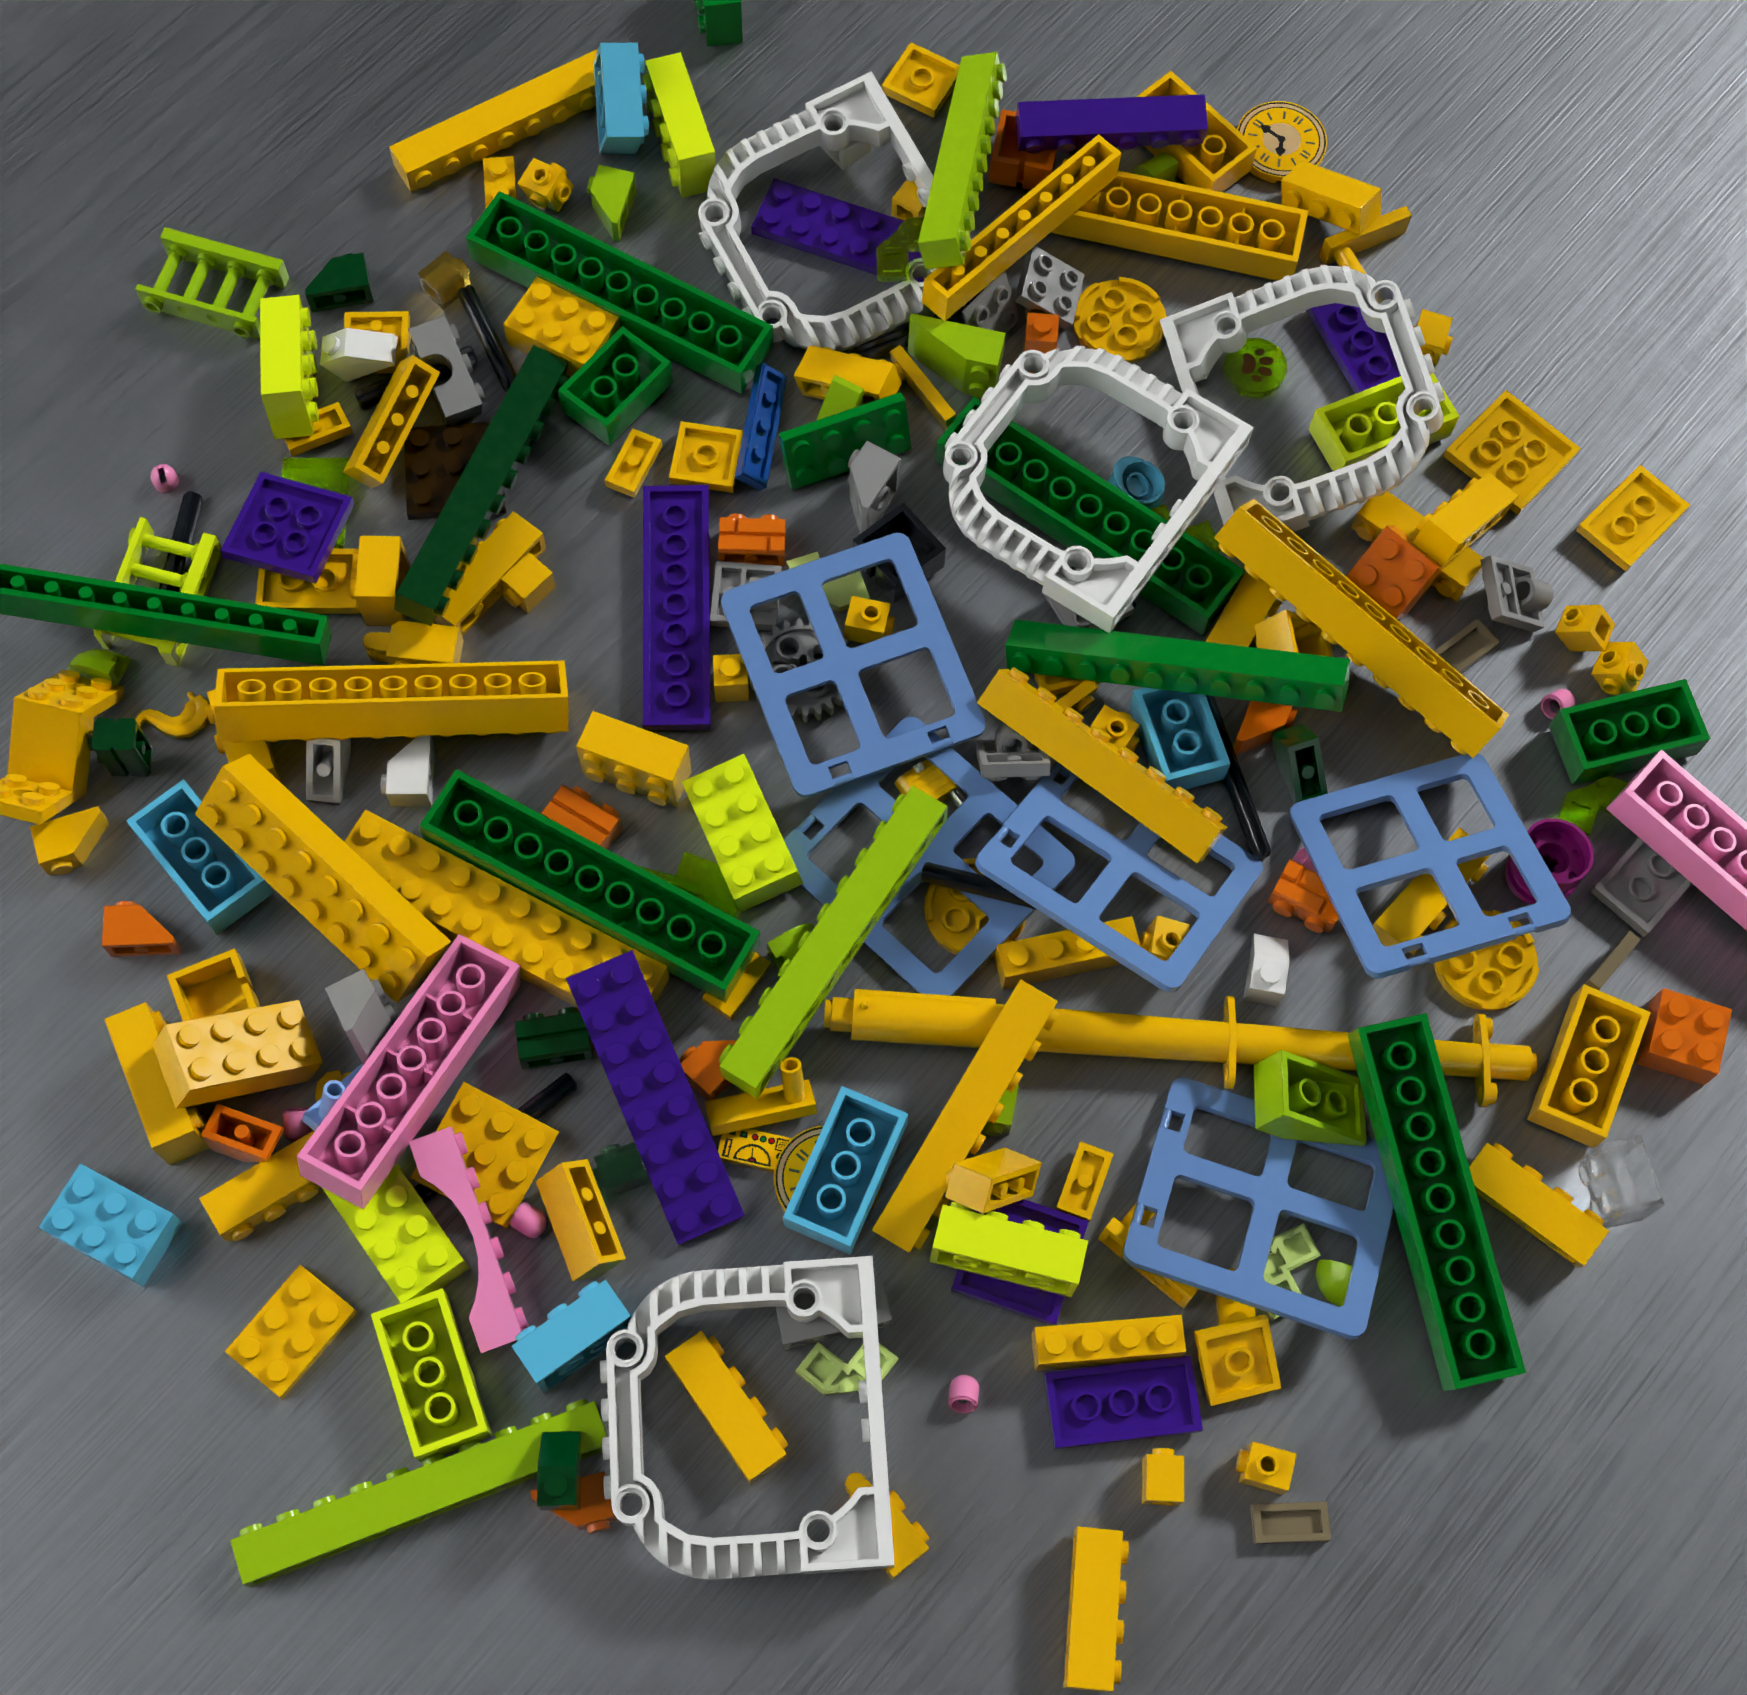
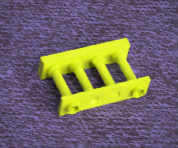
[94,517,222,667]

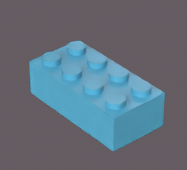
[126,779,274,935]
[783,1086,908,1255]

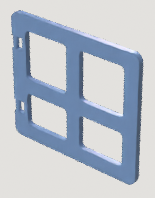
[721,533,986,798]
[784,717,1075,996]
[1290,754,1571,978]
[975,761,1263,992]
[1123,1077,1394,1340]

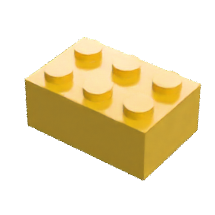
[503,277,620,377]
[576,711,692,807]

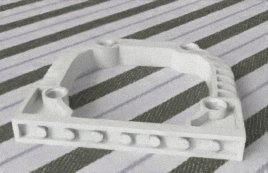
[698,71,990,352]
[1160,265,1445,532]
[943,346,1254,634]
[600,1256,894,1580]

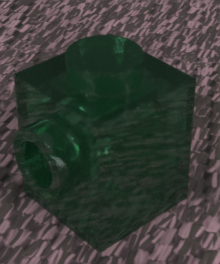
[592,1142,649,1198]

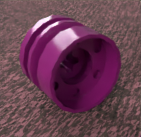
[1504,819,1594,905]

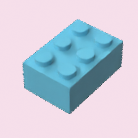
[593,43,649,154]
[1129,687,1231,790]
[39,1163,183,1287]
[511,1279,631,1394]

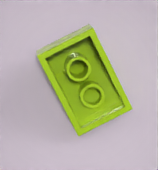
[907,313,1006,399]
[1254,1050,1366,1146]

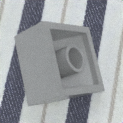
[847,441,901,534]
[325,969,397,1065]

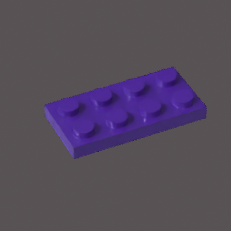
[1306,303,1401,394]
[1044,1356,1203,1450]

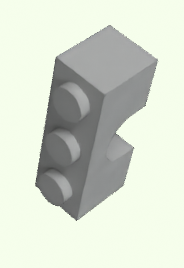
[408,316,486,425]

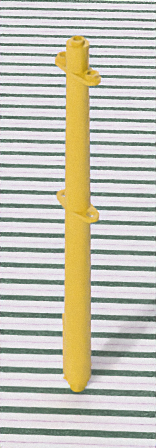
[823,989,1537,1107]

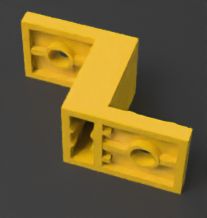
[0,670,124,825]

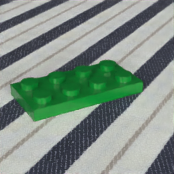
[779,392,912,490]

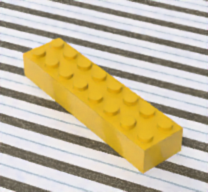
[1051,159,1308,281]
[195,754,451,1003]

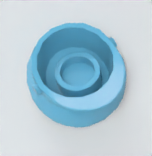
[1107,456,1165,511]

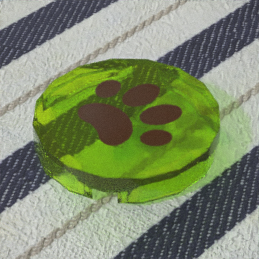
[1223,338,1288,398]

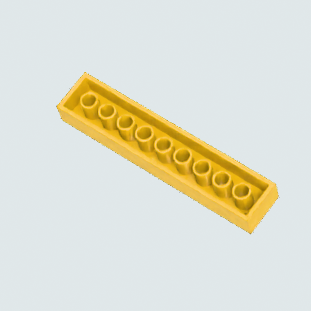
[1214,499,1509,758]
[214,660,569,743]
[344,809,670,1008]

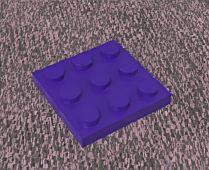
[220,472,354,584]
[951,1199,1089,1326]

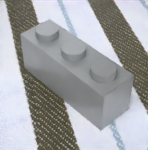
[775,1277,892,1350]

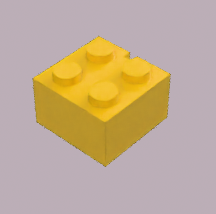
[350,536,411,626]
[1254,609,1333,657]
[166,948,260,1021]

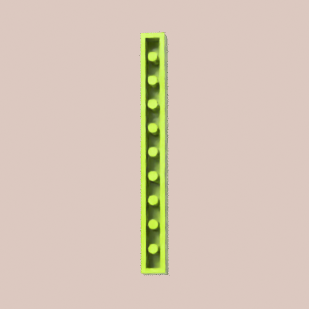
[918,52,1007,269]
[719,786,948,1099]
[230,1399,608,1588]

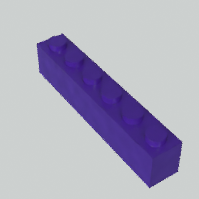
[1015,94,1208,154]

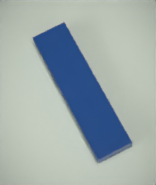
[734,363,788,491]

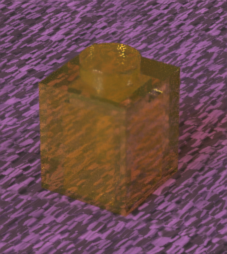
[418,251,471,310]

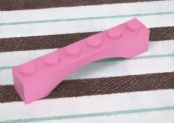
[409,1127,529,1353]

